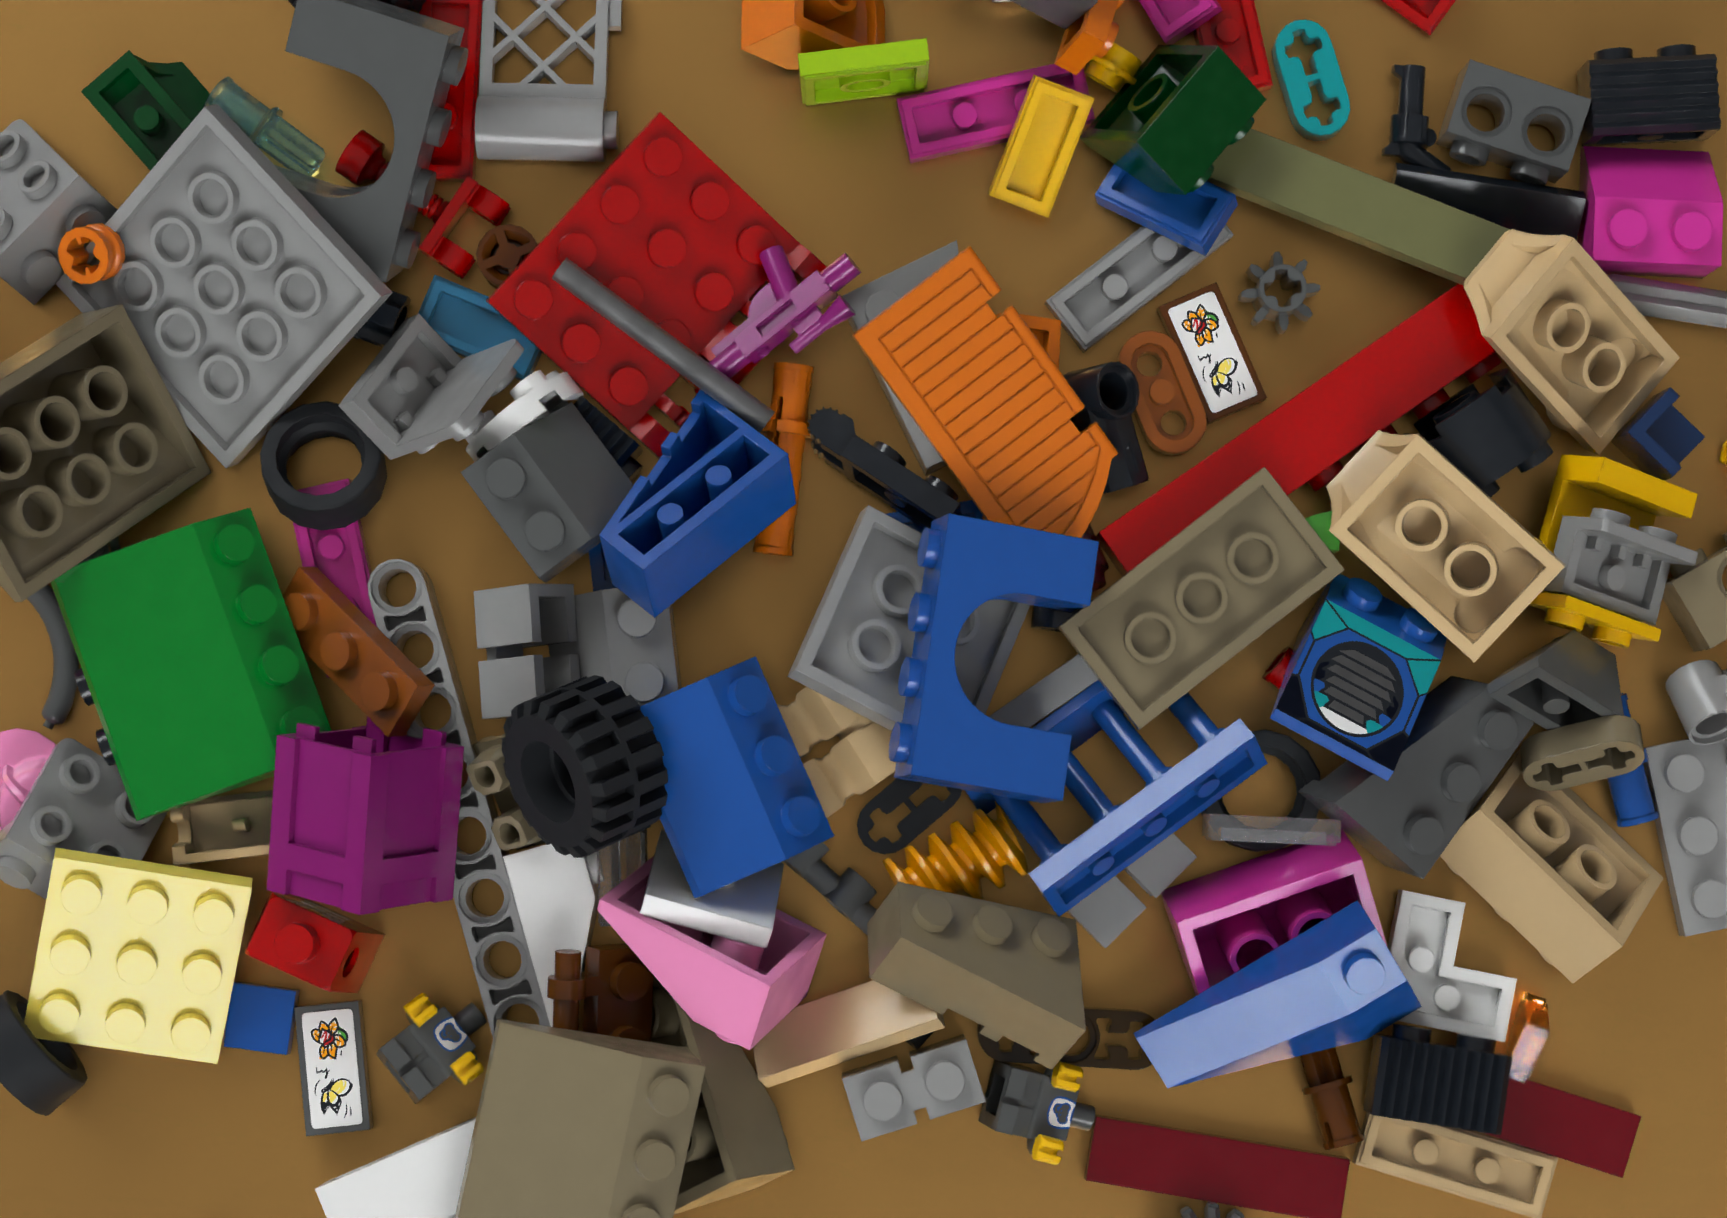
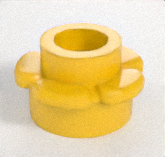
[1085,43,1142,92]

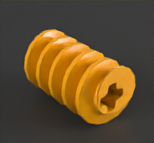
[882,801,1028,899]

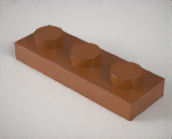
[283,567,435,737]

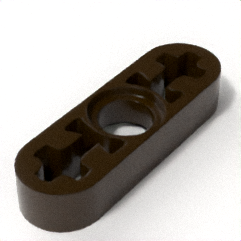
[977,1007,1155,1070]

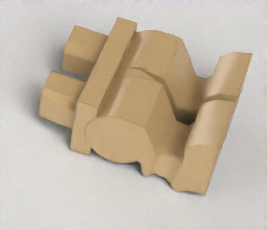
[777,687,896,818]

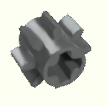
[1238,251,1321,334]

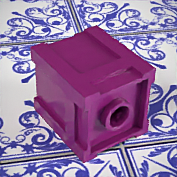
[267,716,464,915]

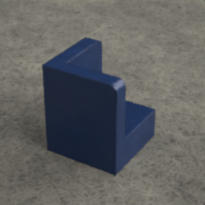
[1611,387,1705,481]

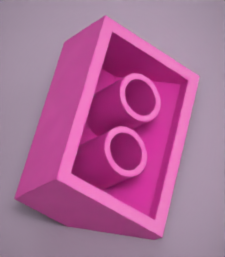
[1161,829,1387,996]

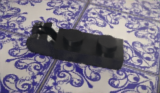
[807,407,962,529]

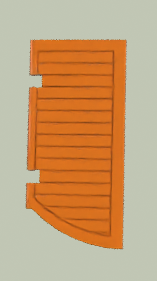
[852,246,1118,538]

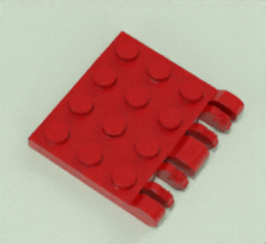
[486,112,827,459]

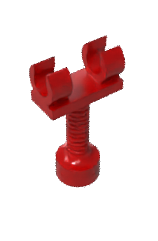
[335,130,511,279]

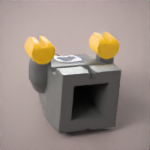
[376,993,487,1104]
[978,1059,1095,1165]

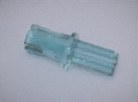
[204,76,326,176]

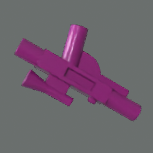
[709,245,861,378]

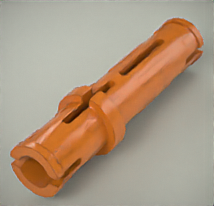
[753,362,814,557]

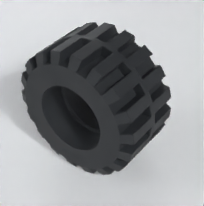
[502,675,668,858]

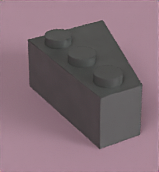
[1298,676,1534,879]

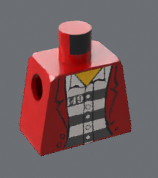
[245,891,386,993]

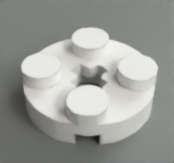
[465,370,584,462]

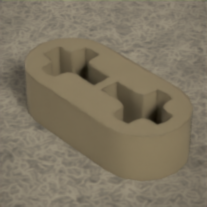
[1520,715,1645,791]

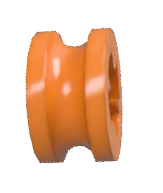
[58,223,125,284]

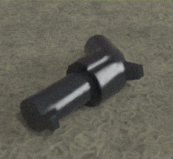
[1382,64,1451,171]

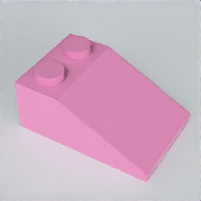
[597,856,827,1050]

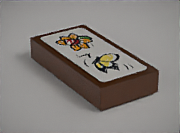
[1157,282,1267,425]

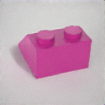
[1577,146,1723,278]

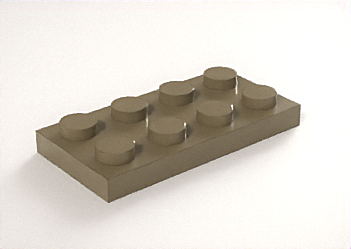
[1058,467,1345,730]

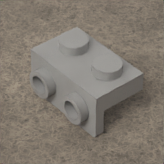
[1544,508,1698,626]

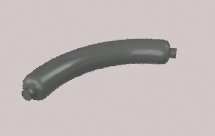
[27,585,79,730]

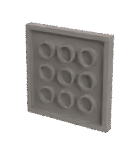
[55,104,393,469]

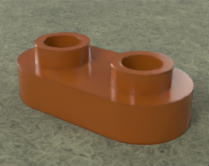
[1117,331,1207,455]

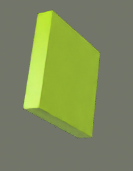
[798,38,930,106]

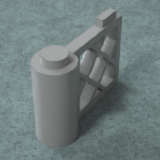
[475,0,623,162]

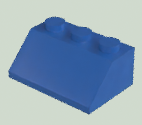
[640,656,834,898]

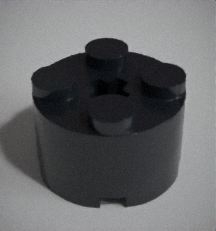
[1403,368,1554,497]

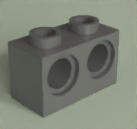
[1436,59,1592,185]

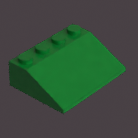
[51,508,332,821]

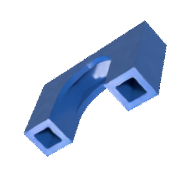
[889,513,1099,803]

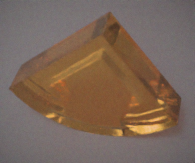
[1505,992,1550,1083]

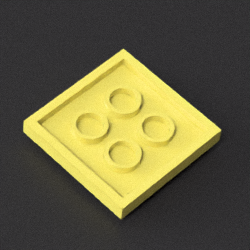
[24,848,253,1064]

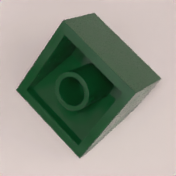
[1080,45,1267,195]

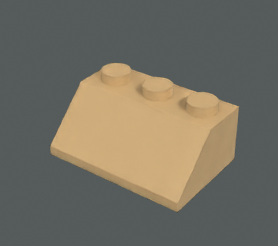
[1440,749,1663,984]

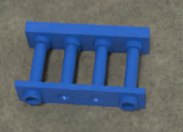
[964,680,1268,917]

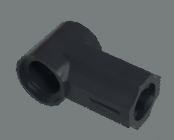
[1063,362,1149,494]

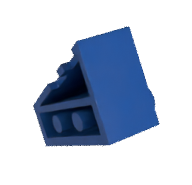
[599,389,797,618]

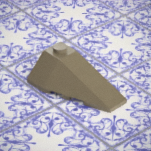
[651,976,795,1215]

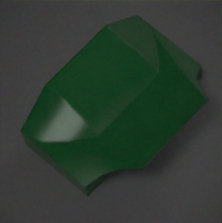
[81,50,226,171]

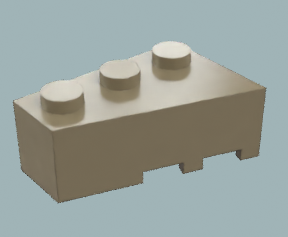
[867,882,1086,1070]

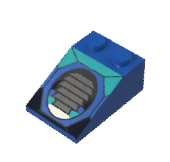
[1270,573,1447,781]

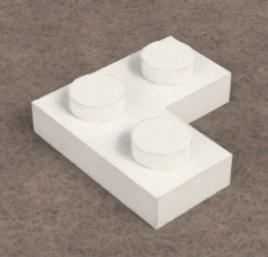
[1387,889,1517,1042]

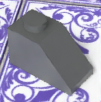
[1487,630,1624,730]

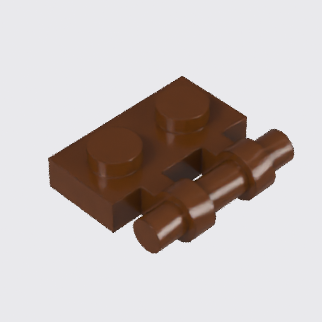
[547,943,654,1042]

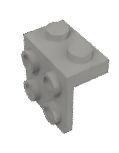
[0,119,117,305]
[338,314,524,460]
[0,738,168,899]

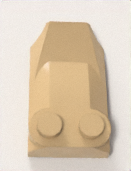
[1464,229,1680,455]
[1326,430,1565,662]

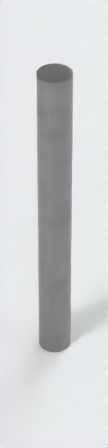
[552,258,775,432]

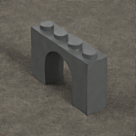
[275,0,468,283]

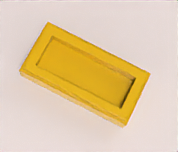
[988,74,1095,217]

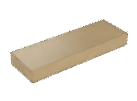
[753,980,945,1088]
[1352,1112,1558,1218]

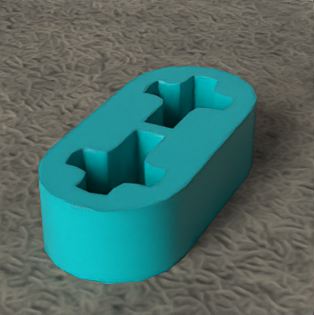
[1271,19,1350,142]

